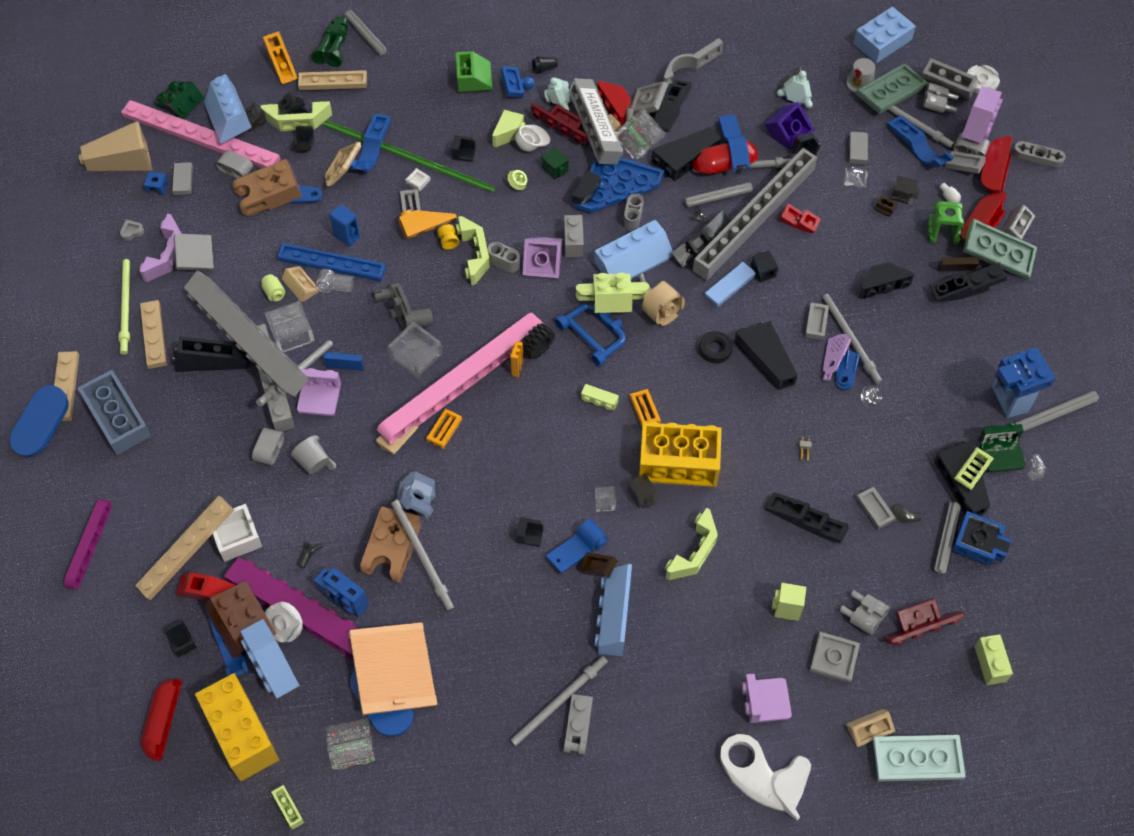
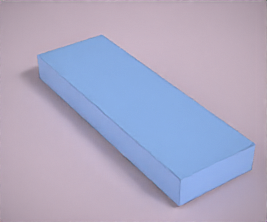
[705,262,756,307]

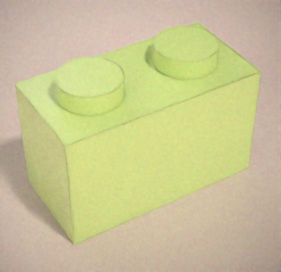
[772,583,806,621]
[974,635,1013,685]

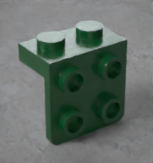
[154,81,204,119]
[978,423,1026,472]

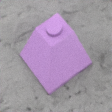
[523,237,563,278]

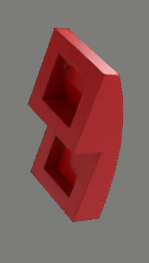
[779,204,821,233]

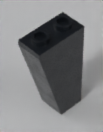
[651,127,722,181]
[734,321,798,390]
[172,336,248,372]
[934,440,990,516]

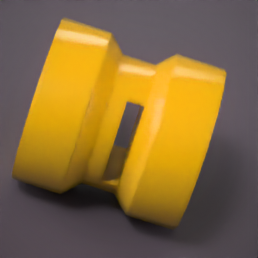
[437,224,459,250]

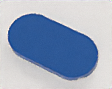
[10,385,69,457]
[350,670,414,737]

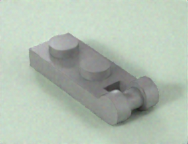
[564,694,593,755]

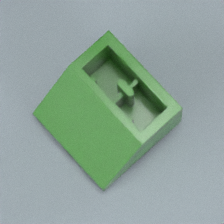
[456,51,492,92]

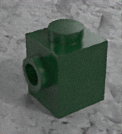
[541,147,569,180]

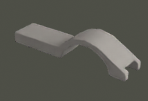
[664,38,723,87]

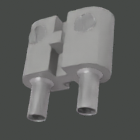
[923,83,959,113]
[840,590,890,635]

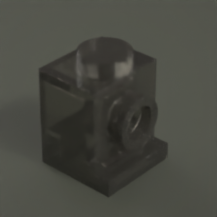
[244,101,266,132]

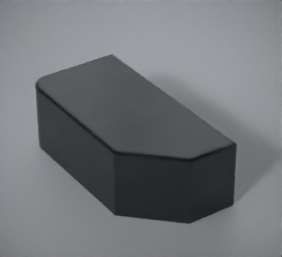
[572,171,601,205]

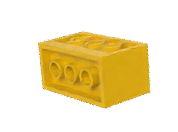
[639,421,721,487]
[195,673,279,781]

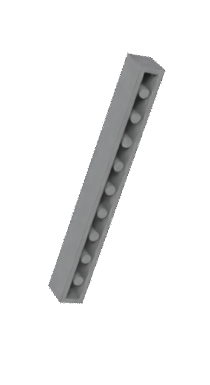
[693,148,817,281]
[184,270,309,396]

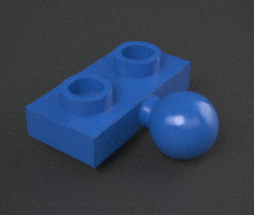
[500,66,535,98]

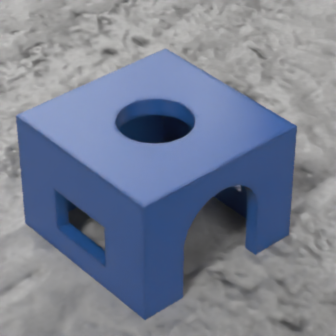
[144,171,168,195]

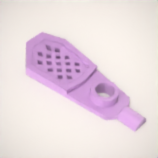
[823,334,851,381]

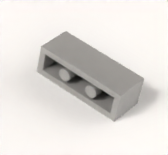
[923,58,978,100]

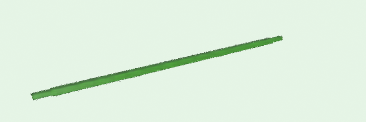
[323,120,495,192]

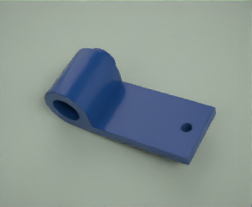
[546,519,607,574]

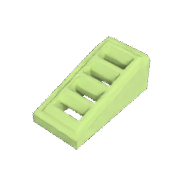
[954,447,994,490]

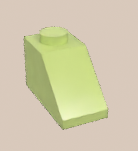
[492,110,526,147]

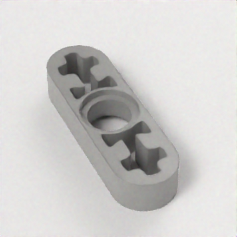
[1013,141,1066,168]

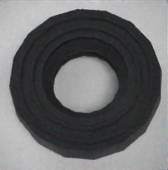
[699,331,733,364]

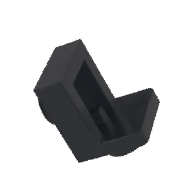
[277,92,308,115]
[293,125,315,152]
[790,132,821,156]
[164,620,197,658]

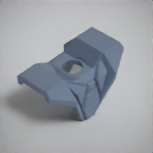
[392,472,436,518]

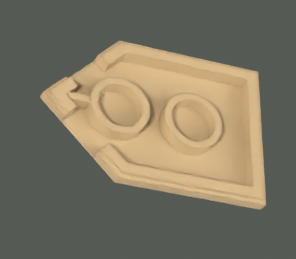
[325,142,361,186]

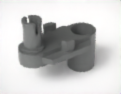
[371,282,433,331]

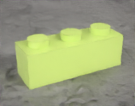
[581,384,619,411]
[272,785,304,830]

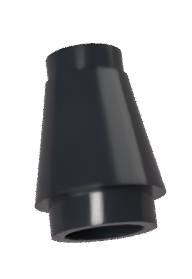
[532,56,558,73]

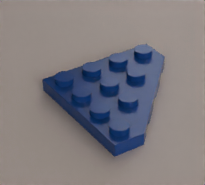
[575,158,665,213]

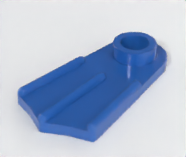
[287,185,323,204]
[836,350,860,390]

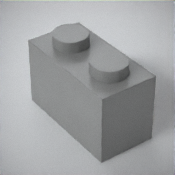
[564,215,584,257]

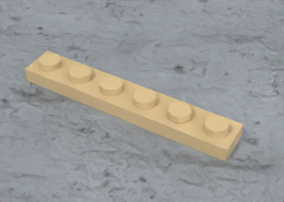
[135,496,234,600]

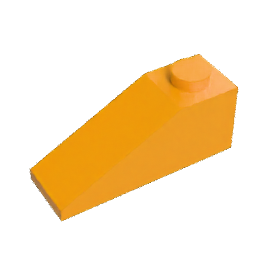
[263,32,298,85]
[398,210,457,240]

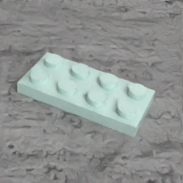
[873,735,966,781]

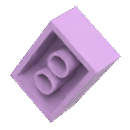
[962,86,1003,143]

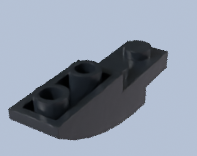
[652,80,692,132]
[670,210,731,268]
[930,263,1007,302]

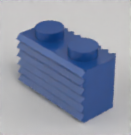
[329,205,360,246]

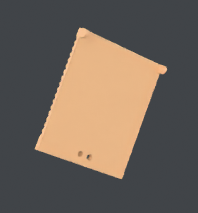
[348,623,437,715]

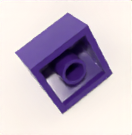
[764,102,815,150]

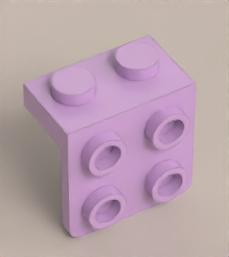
[297,368,341,416]
[741,674,792,723]

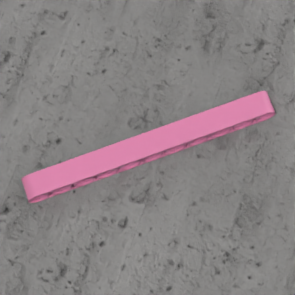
[377,313,544,445]

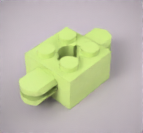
[576,273,650,313]

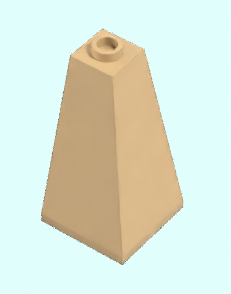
[79,122,152,171]

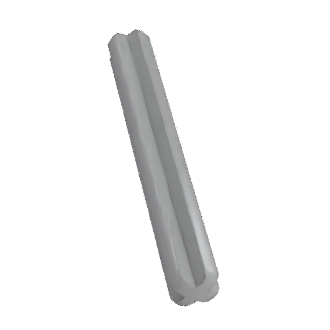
[345,10,387,56]
[685,182,753,207]
[934,502,961,574]

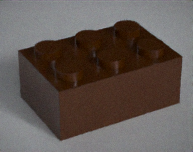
[204,581,277,659]

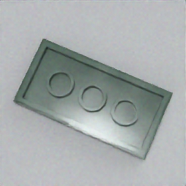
[856,64,928,114]
[963,219,1037,279]

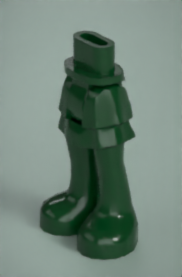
[311,16,348,67]

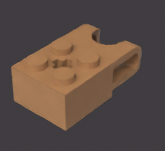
[232,159,302,216]
[360,506,421,582]

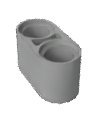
[953,132,990,158]
[216,150,253,179]
[624,194,644,231]
[488,242,520,273]
[252,428,284,466]

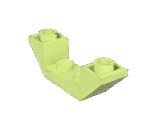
[261,101,332,131]
[456,216,490,285]
[665,508,718,580]

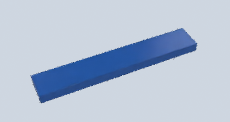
[277,243,386,282]

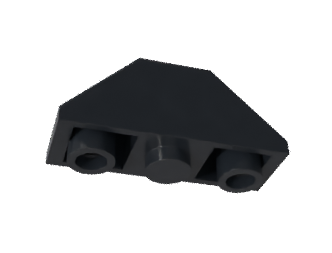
[859,262,914,299]

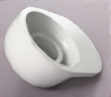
[515,125,550,152]

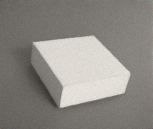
[405,168,430,192]

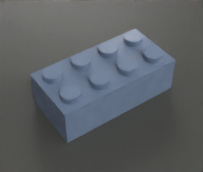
[78,370,152,455]

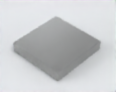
[630,81,668,116]
[173,233,214,271]
[809,632,860,683]

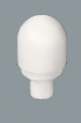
[939,183,961,203]

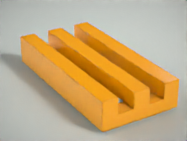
[510,341,524,377]
[630,389,661,427]
[426,409,462,449]

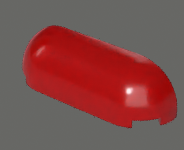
[981,136,1012,193]
[692,140,758,174]
[961,192,1007,241]
[141,679,183,762]

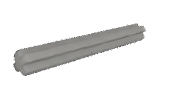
[1014,391,1099,431]

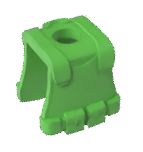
[927,201,964,245]

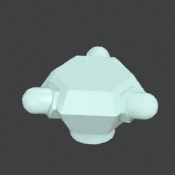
[777,71,813,108]
[544,77,570,110]

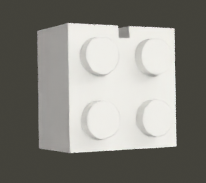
[213,504,262,562]

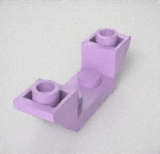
[139,214,181,282]

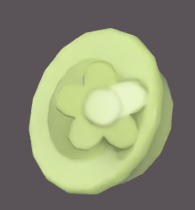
[508,170,527,190]

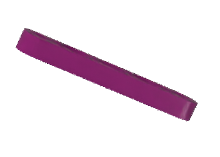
[64,499,112,590]

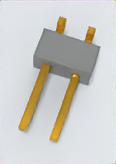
[799,438,812,461]

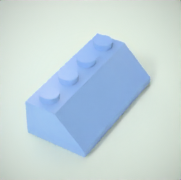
[204,74,251,144]
[594,220,673,279]
[595,564,632,656]

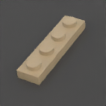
[298,70,367,90]
[140,300,167,369]
[54,351,79,421]

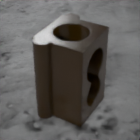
[875,195,897,217]

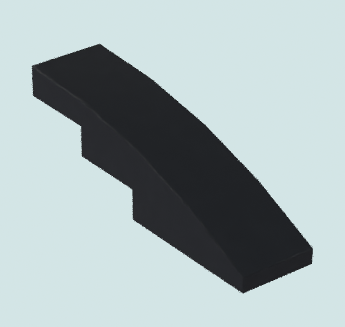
[765,492,849,544]

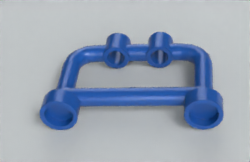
[554,303,626,367]

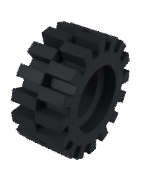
[522,323,555,359]

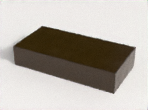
[938,257,979,272]
[578,552,618,578]

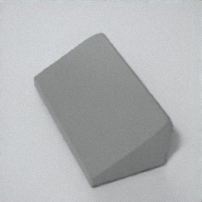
[1001,204,1035,240]

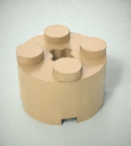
[642,281,685,326]

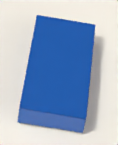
[324,352,364,371]

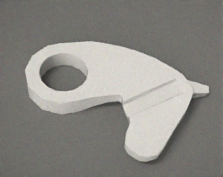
[720,734,811,820]

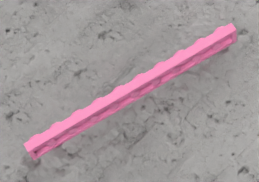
[121,100,280,168]

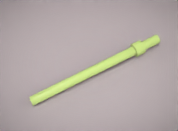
[118,259,130,355]

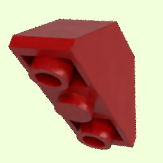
[597,81,631,127]
[175,572,236,601]

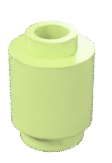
[261,275,285,302]

